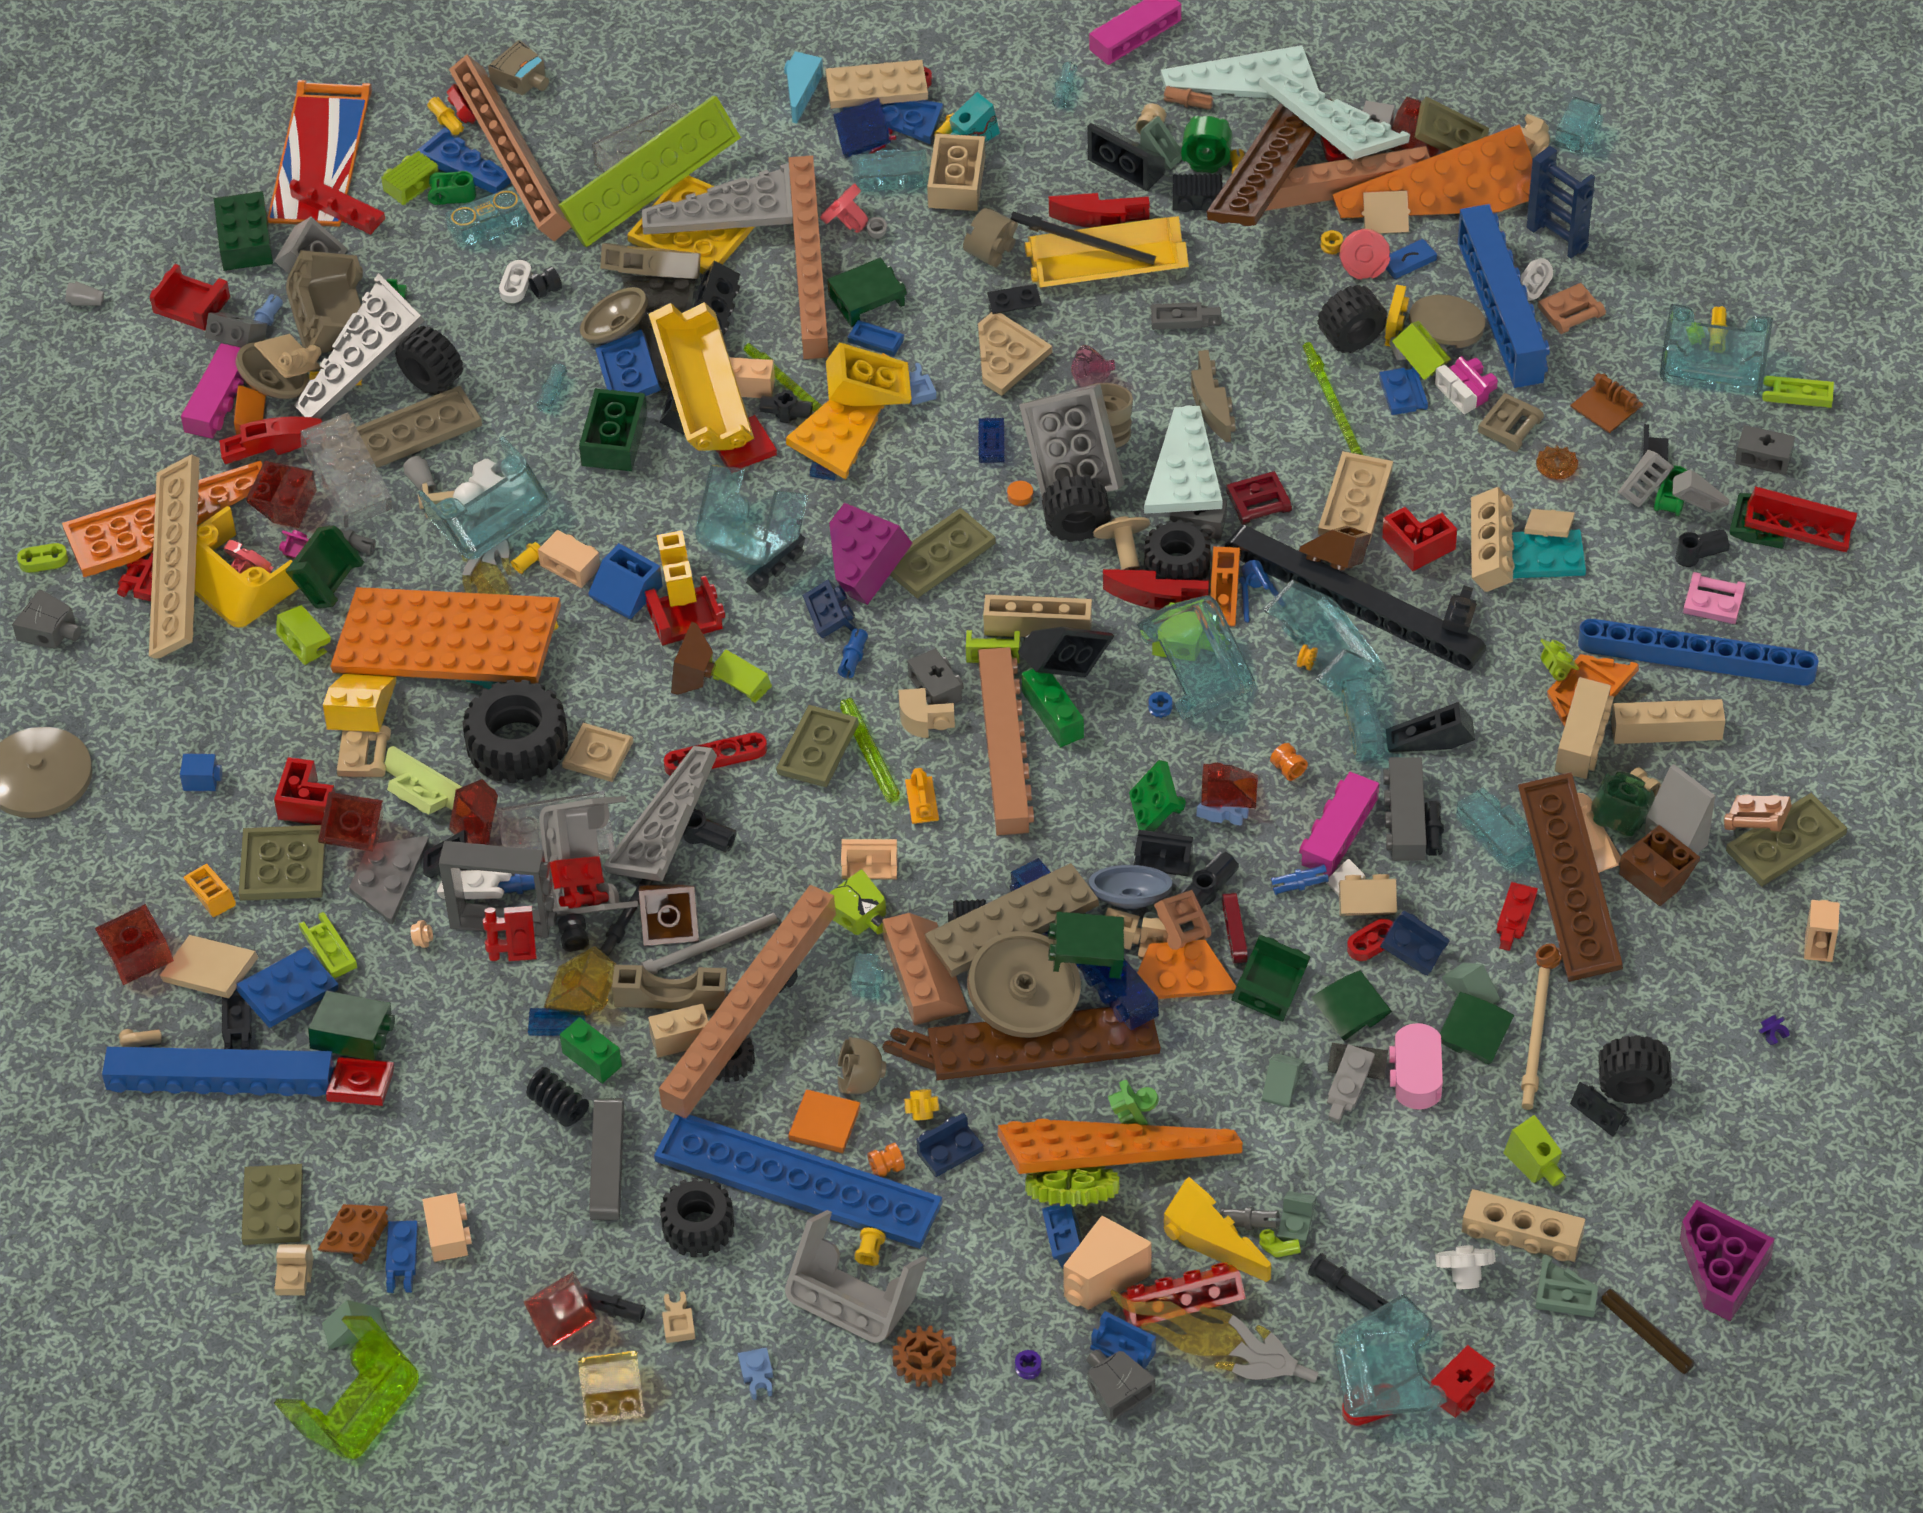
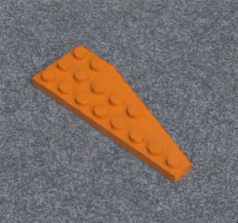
[1332,124,1532,218]
[62,461,270,577]
[998,1118,1243,1174]

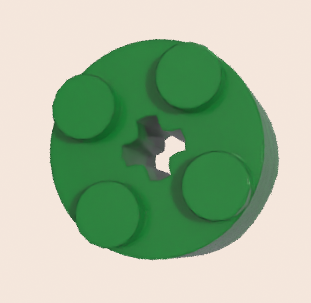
[1181,116,1233,173]

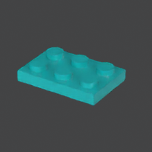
[1512,529,1586,579]

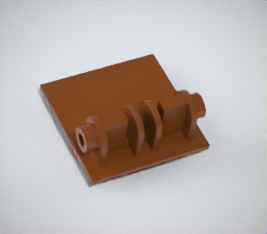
[1570,373,1643,433]
[318,1204,388,1264]

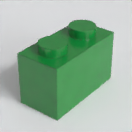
[559,1017,622,1084]

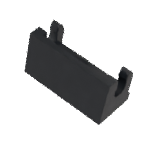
[1134,830,1193,876]

